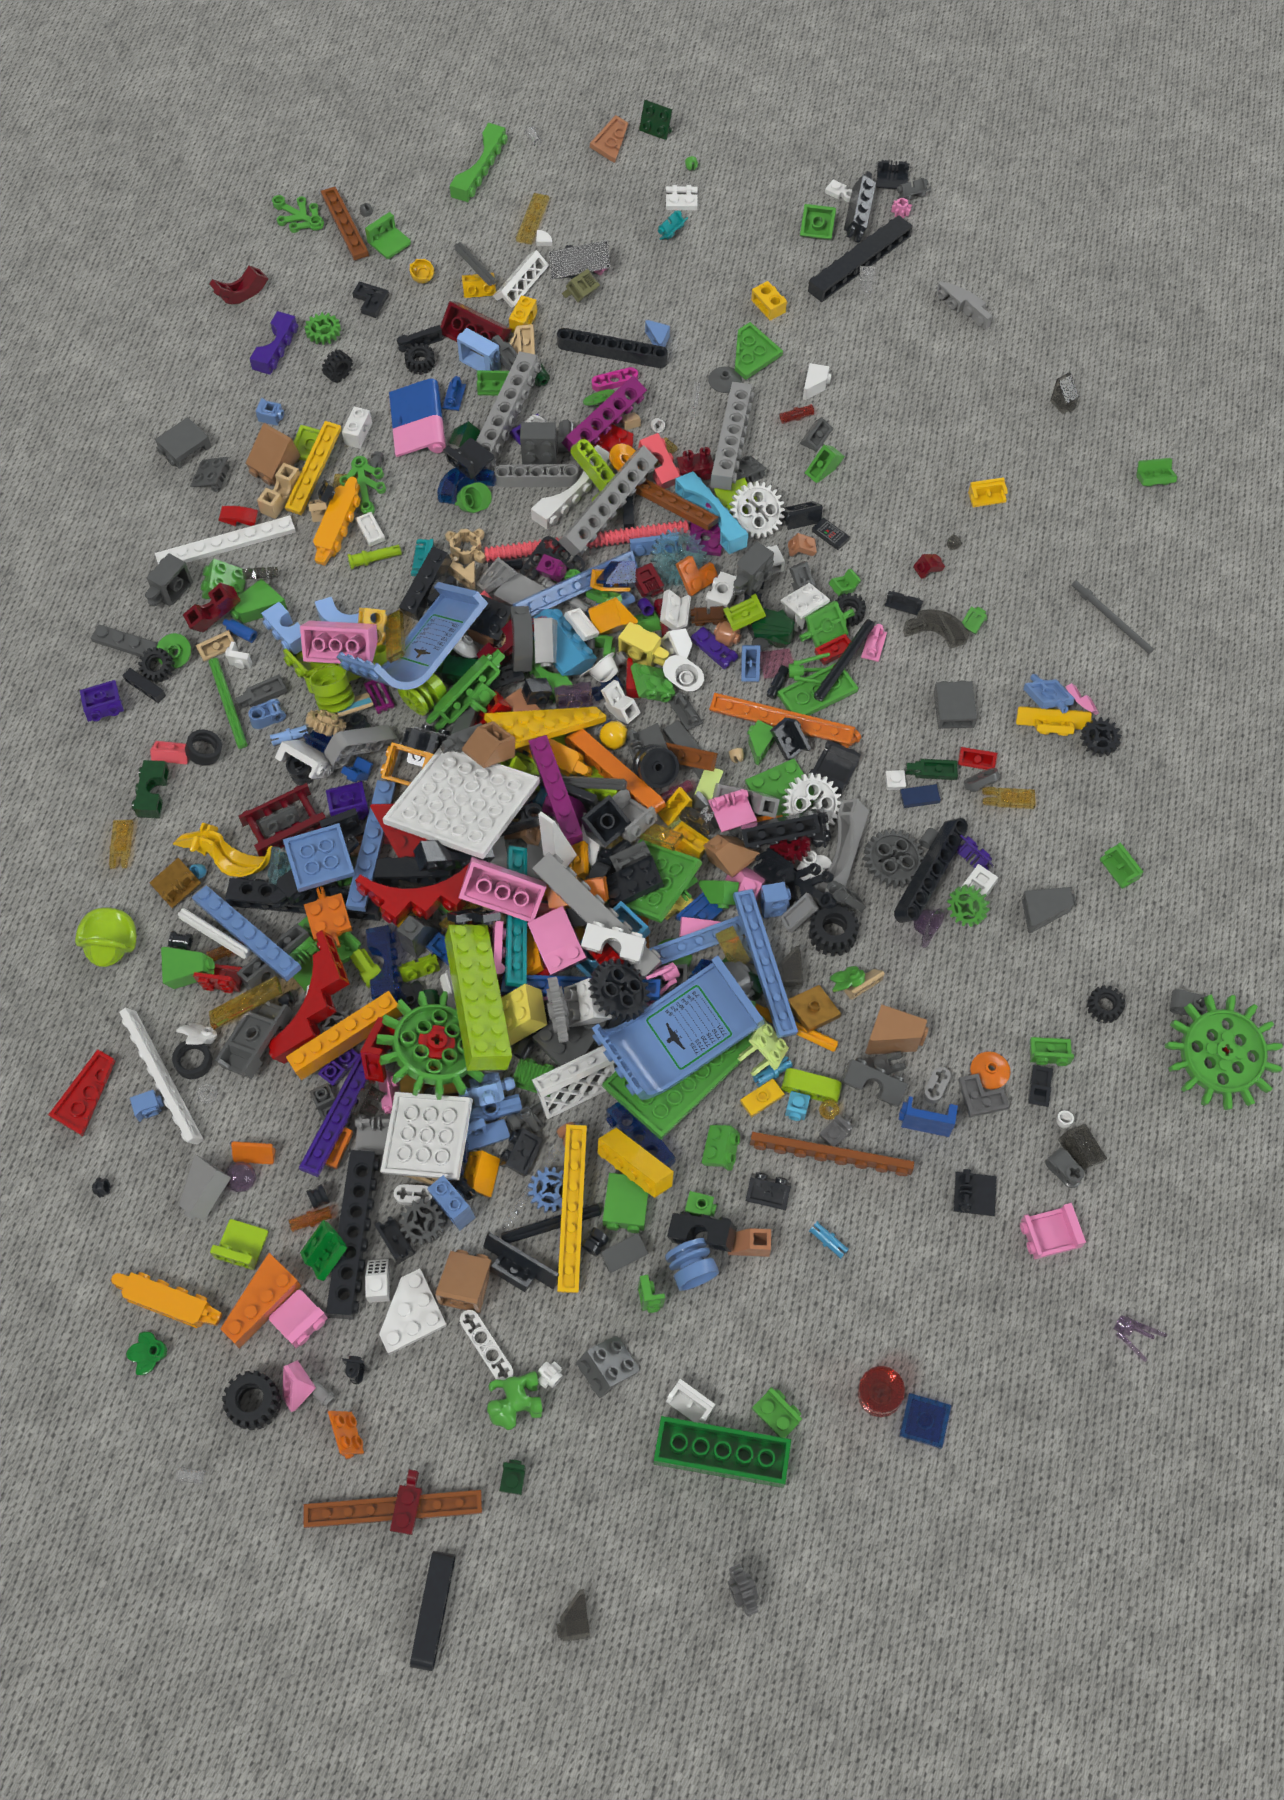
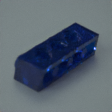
[606,1102,676,1167]

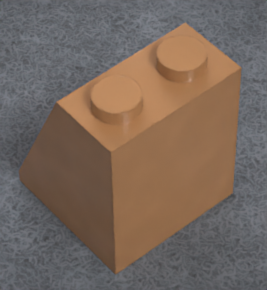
[245,423,300,485]
[865,1004,929,1055]
[435,1250,492,1313]

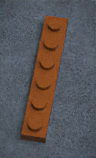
[321,186,369,260]
[635,479,719,531]

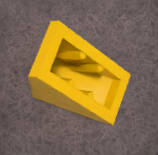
[658,787,692,826]

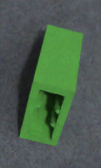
[230,579,287,624]
[161,947,215,989]

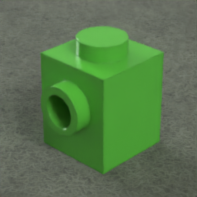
[685,1191,717,1217]

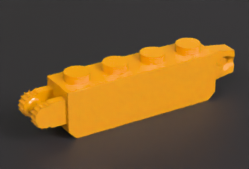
[313,476,360,566]
[515,738,593,777]
[111,1272,223,1328]

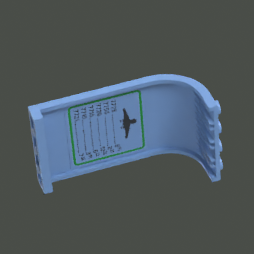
[336,582,488,690]
[592,955,765,1100]

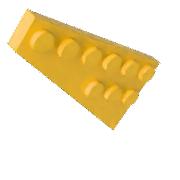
[484,707,607,749]

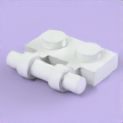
[666,185,698,210]

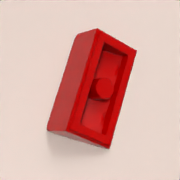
[958,747,998,770]

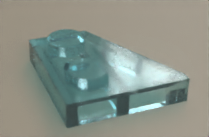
[268,847,291,884]

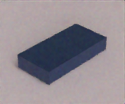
[900,784,941,808]

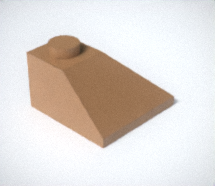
[703,834,760,877]

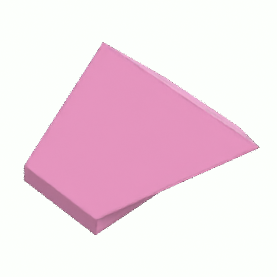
[282,1360,316,1412]

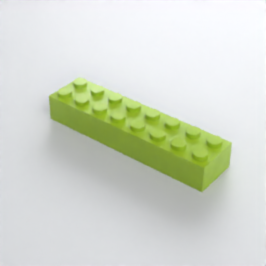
[445,925,512,1071]

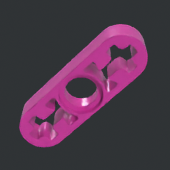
[592,367,638,392]

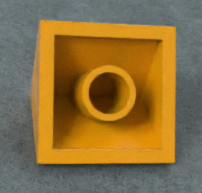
[588,597,638,635]

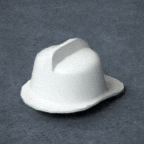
[580,652,618,682]
[663,655,704,691]

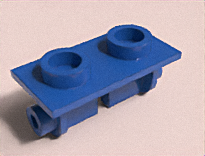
[442,376,466,411]

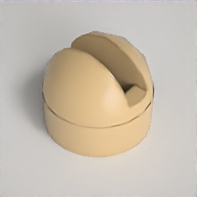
[729,748,744,763]

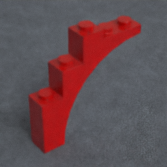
[355,864,469,926]

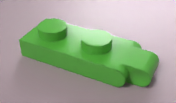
[585,588,622,604]

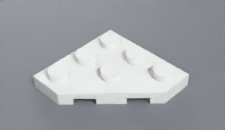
[379,1269,447,1355]

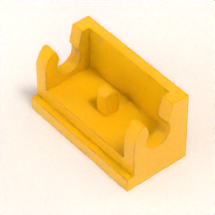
[968,477,1008,507]

